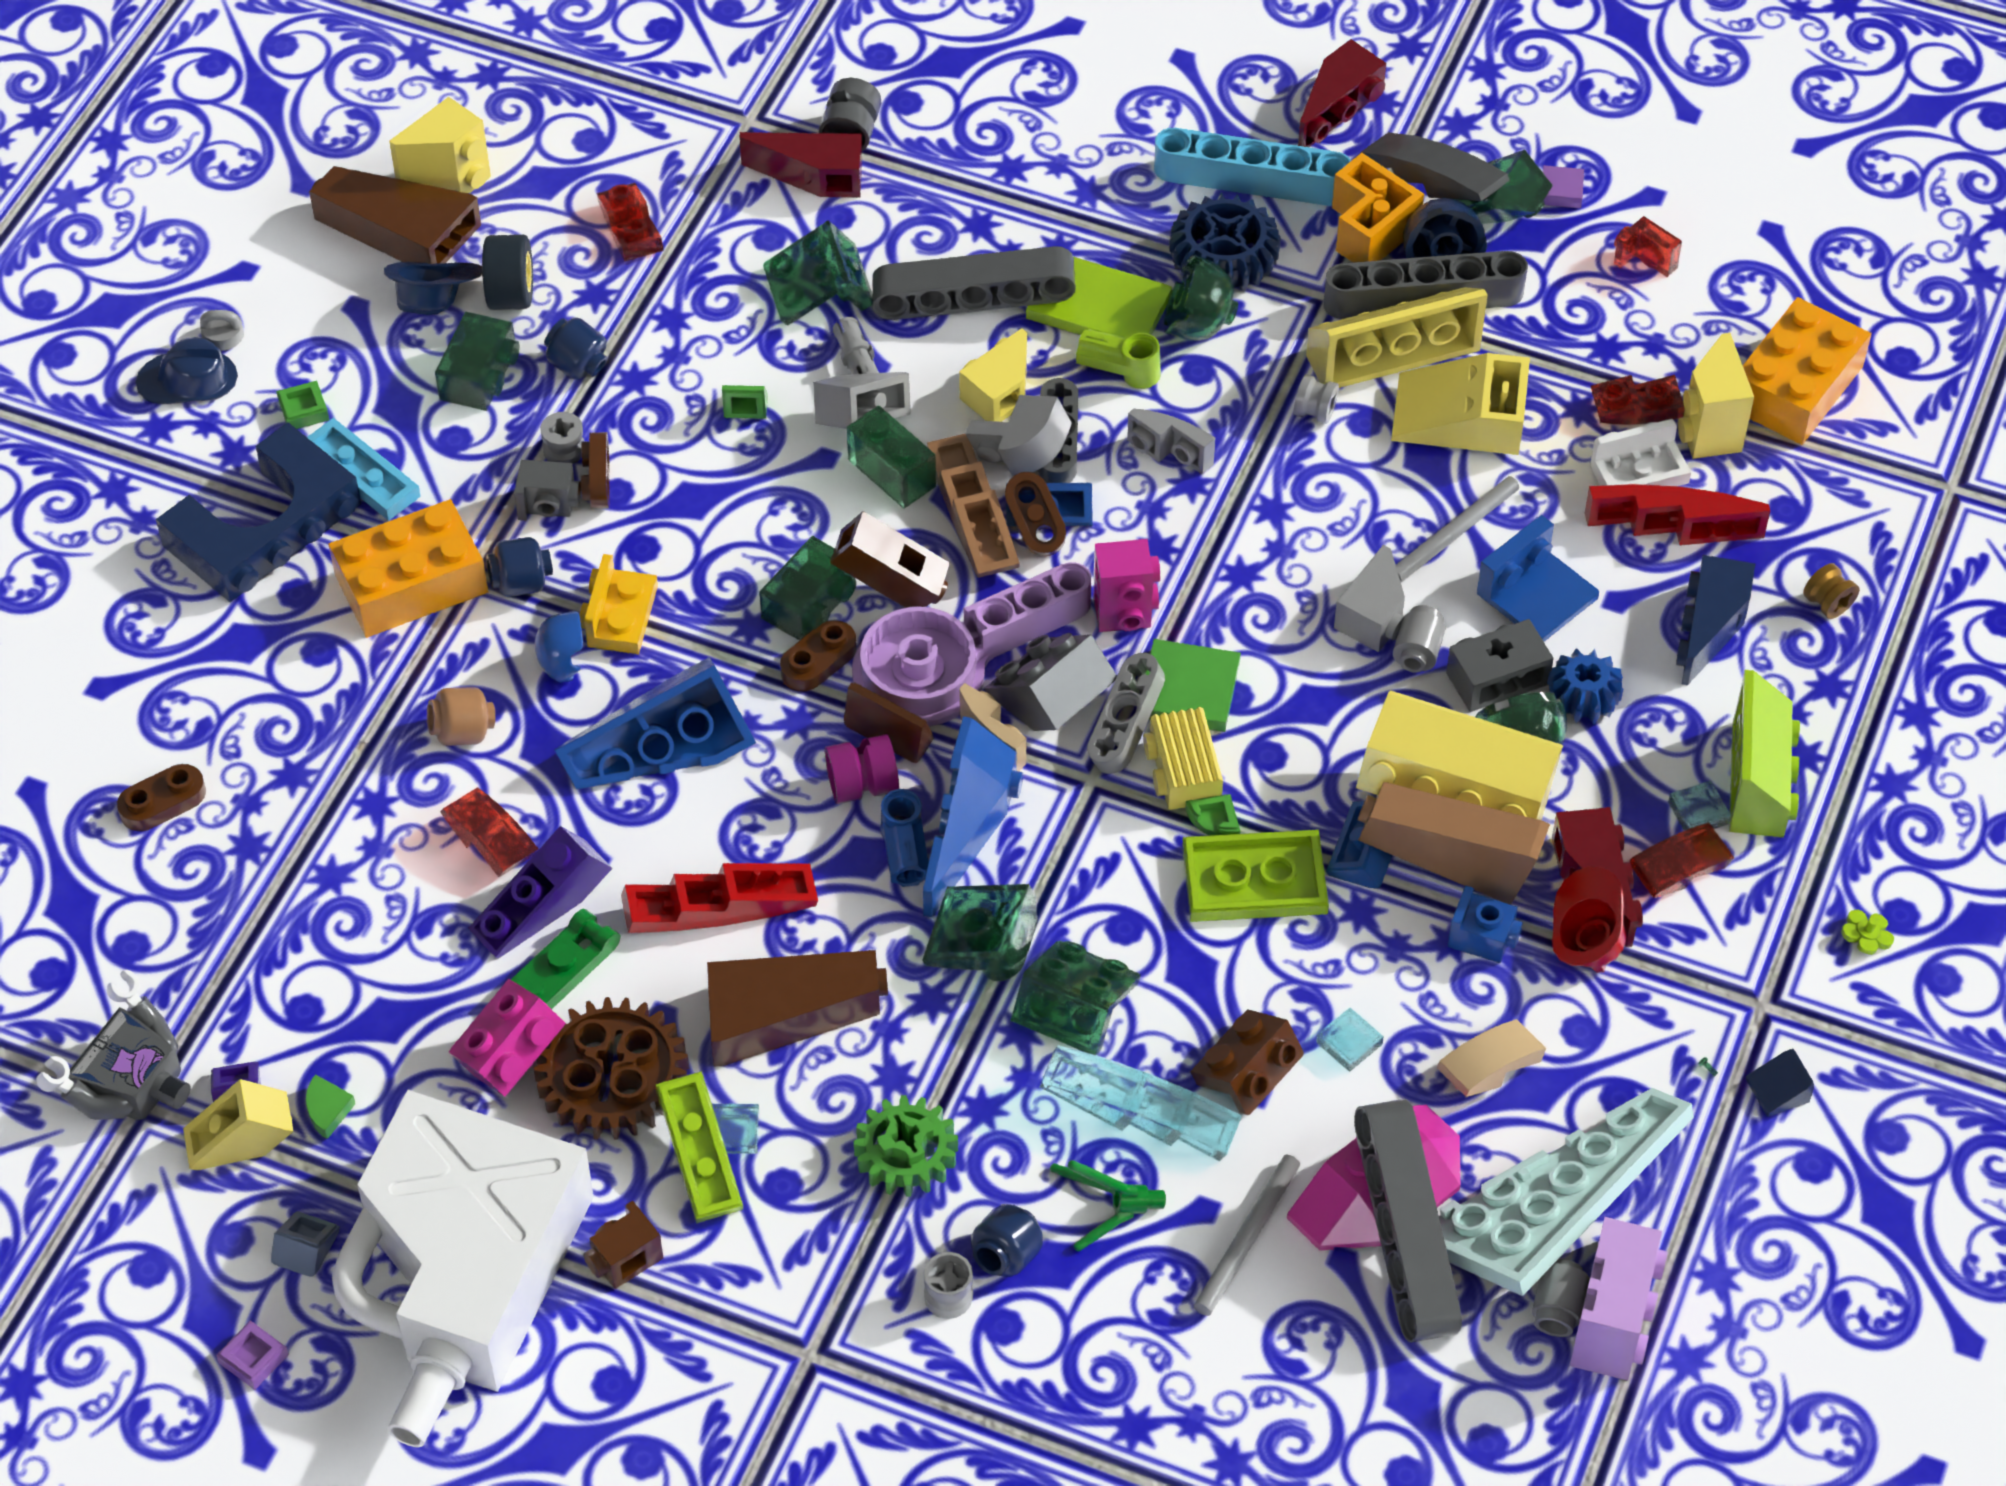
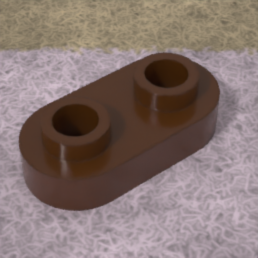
[581,432,610,509]
[1005,472,1066,556]
[780,620,857,691]
[117,764,206,831]

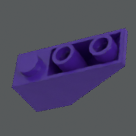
[468,826,613,959]

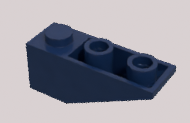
[1676,555,1755,685]

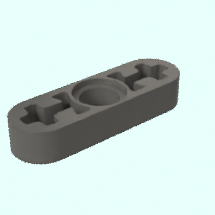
[1038,378,1078,483]

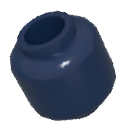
[544,317,608,380]
[486,537,553,597]
[971,1204,1043,1277]

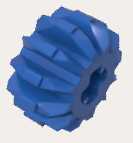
[1547,648,1624,724]

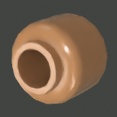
[427,687,496,746]

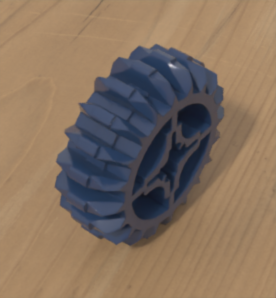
[1169,193,1281,294]

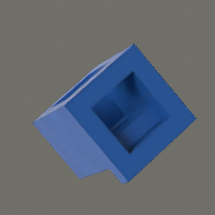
[1448,885,1523,963]

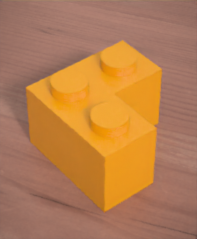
[1332,153,1424,263]

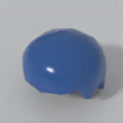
[534,611,583,683]

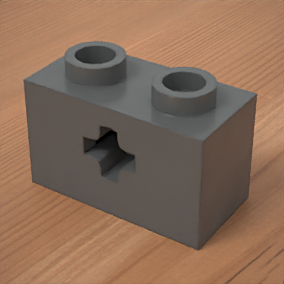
[1446,619,1554,712]

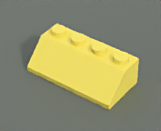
[1306,287,1488,388]
[1356,690,1563,820]

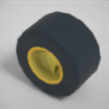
[482,234,533,310]

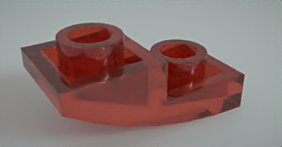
[596,183,664,262]
[1590,375,1685,425]
[440,787,539,877]
[1629,822,1734,898]

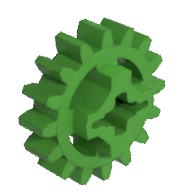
[854,1095,958,1197]

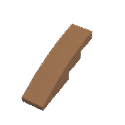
[926,434,1020,578]

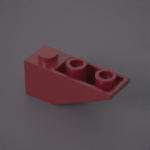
[1298,39,1386,147]
[739,132,862,198]
[1552,807,1643,947]

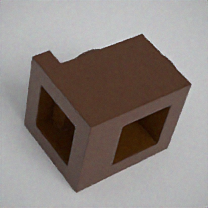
[583,1201,663,1289]

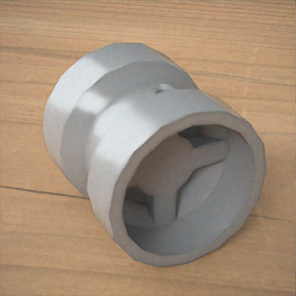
[923,1252,973,1319]

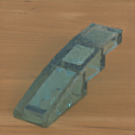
[1039,1045,1242,1162]

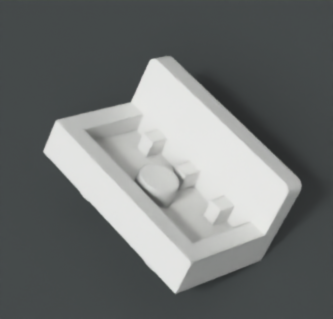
[1590,419,1691,486]

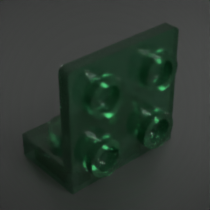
[763,220,873,326]
[1010,941,1141,1056]

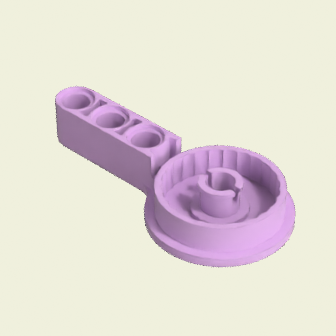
[852,562,1092,726]

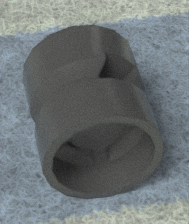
[819,77,882,151]

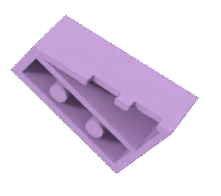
[1570,1217,1668,1381]

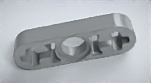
[1087,653,1165,774]

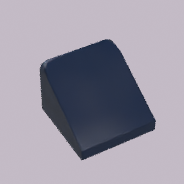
[1745,1048,1814,1117]

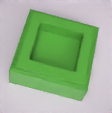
[276,380,329,429]

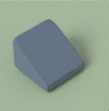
[271,1211,340,1277]

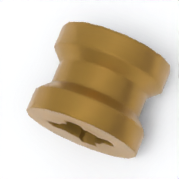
[1803,563,1860,619]

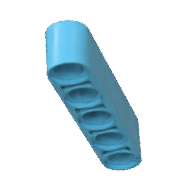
[1154,128,1351,206]

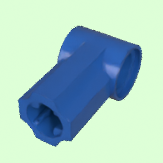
[880,789,929,887]

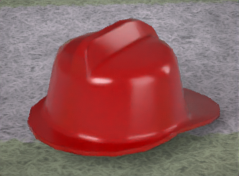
[1552,866,1626,973]

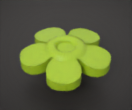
[1841,909,1894,955]

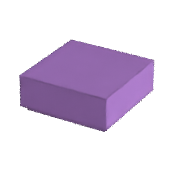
[1540,165,1584,208]
[216,1320,289,1390]

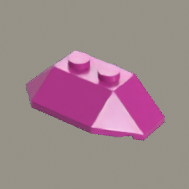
[1287,1105,1461,1251]

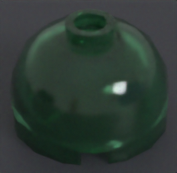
[1164,255,1238,341]
[1475,692,1568,745]

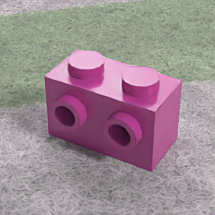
[1093,539,1161,632]
[448,979,566,1097]

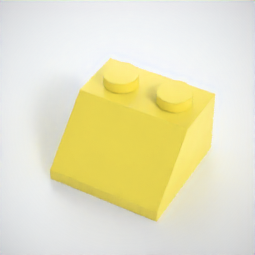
[389,97,491,193]
[1678,333,1754,459]

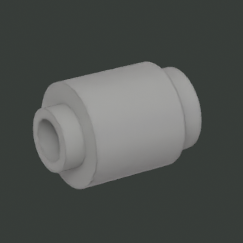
[1393,605,1446,672]
[1532,1259,1590,1337]

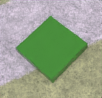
[1146,639,1241,732]

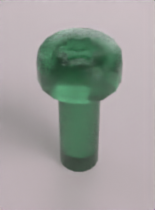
[1698,1057,1718,1077]

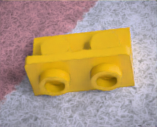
[579,554,658,654]

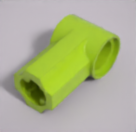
[1076,329,1161,389]

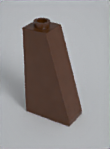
[309,166,481,264]
[707,950,888,1067]

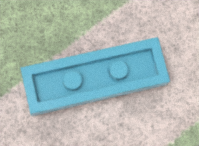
[307,418,421,521]

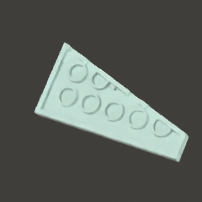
[1439,1088,1694,1296]

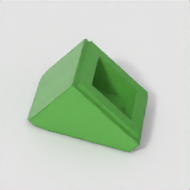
[722,385,768,419]

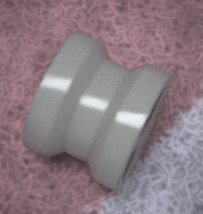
[1293,374,1339,424]
[540,412,584,464]

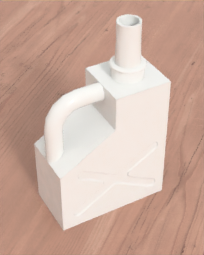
[332,1090,594,1447]

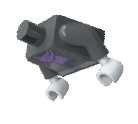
[36,970,191,1120]

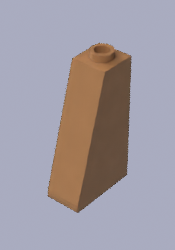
[1357,782,1550,905]

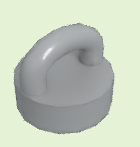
[200,310,244,351]

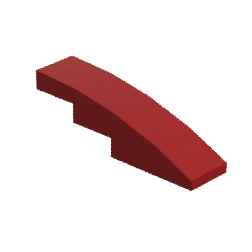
[1584,484,1771,546]
[621,863,818,933]

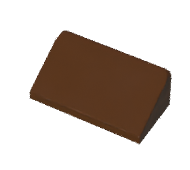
[844,682,934,763]

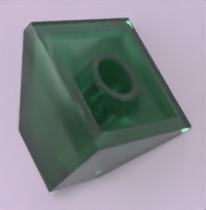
[1453,150,1553,224]

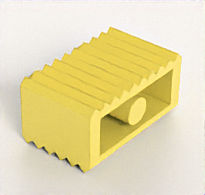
[1143,707,1223,810]

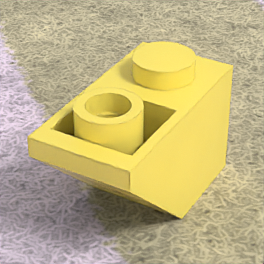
[959,328,1027,422]

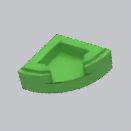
[1186,794,1240,836]
[306,1074,356,1139]

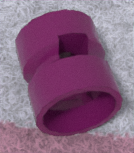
[824,734,899,804]

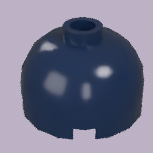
[1403,198,1487,258]

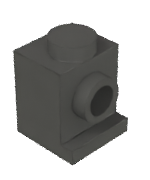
[514,460,581,521]

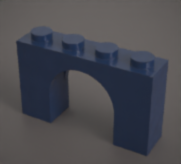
[156,423,361,602]

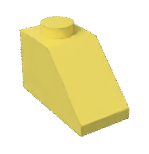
[183,1079,294,1171]

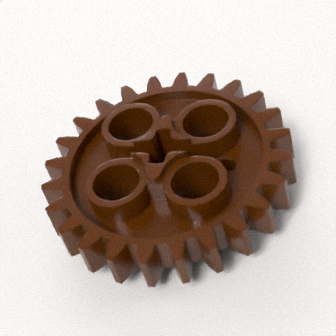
[533,997,689,1140]

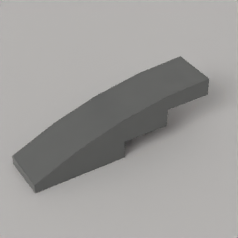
[1360,132,1510,201]

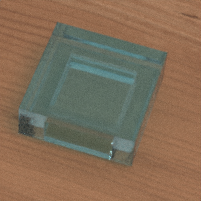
[1668,781,1731,837]
[1316,1007,1384,1072]
[712,1104,760,1154]

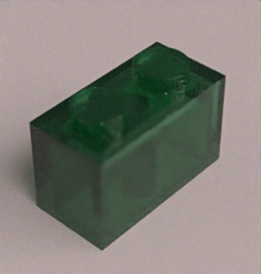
[435,311,520,411]
[846,405,936,509]
[759,536,857,641]

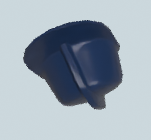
[384,262,482,315]
[136,337,238,404]

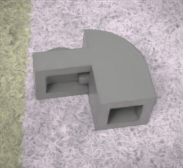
[965,395,1072,476]

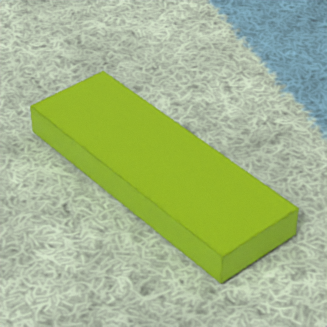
[655,1071,743,1223]

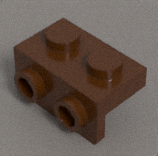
[1190,1009,1304,1115]

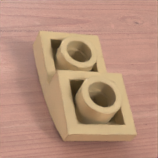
[959,683,1027,771]
[1437,1019,1546,1097]

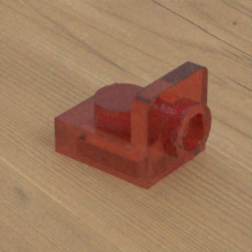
[1614,216,1682,277]

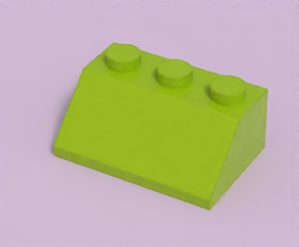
[1729,669,1800,838]

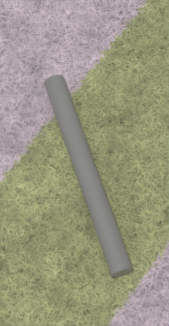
[1396,476,1520,582]
[1194,1154,1300,1316]

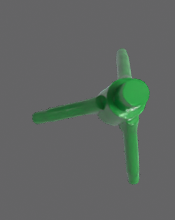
[1050,1160,1166,1252]

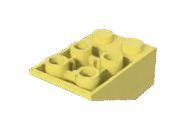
[1391,353,1530,455]

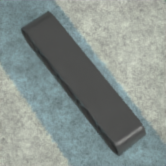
[872,246,1076,320]
[1323,251,1528,319]
[1354,1099,1462,1343]

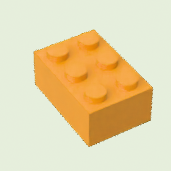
[1743,297,1872,445]
[328,499,489,638]

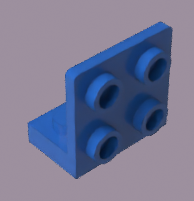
[1477,515,1599,642]

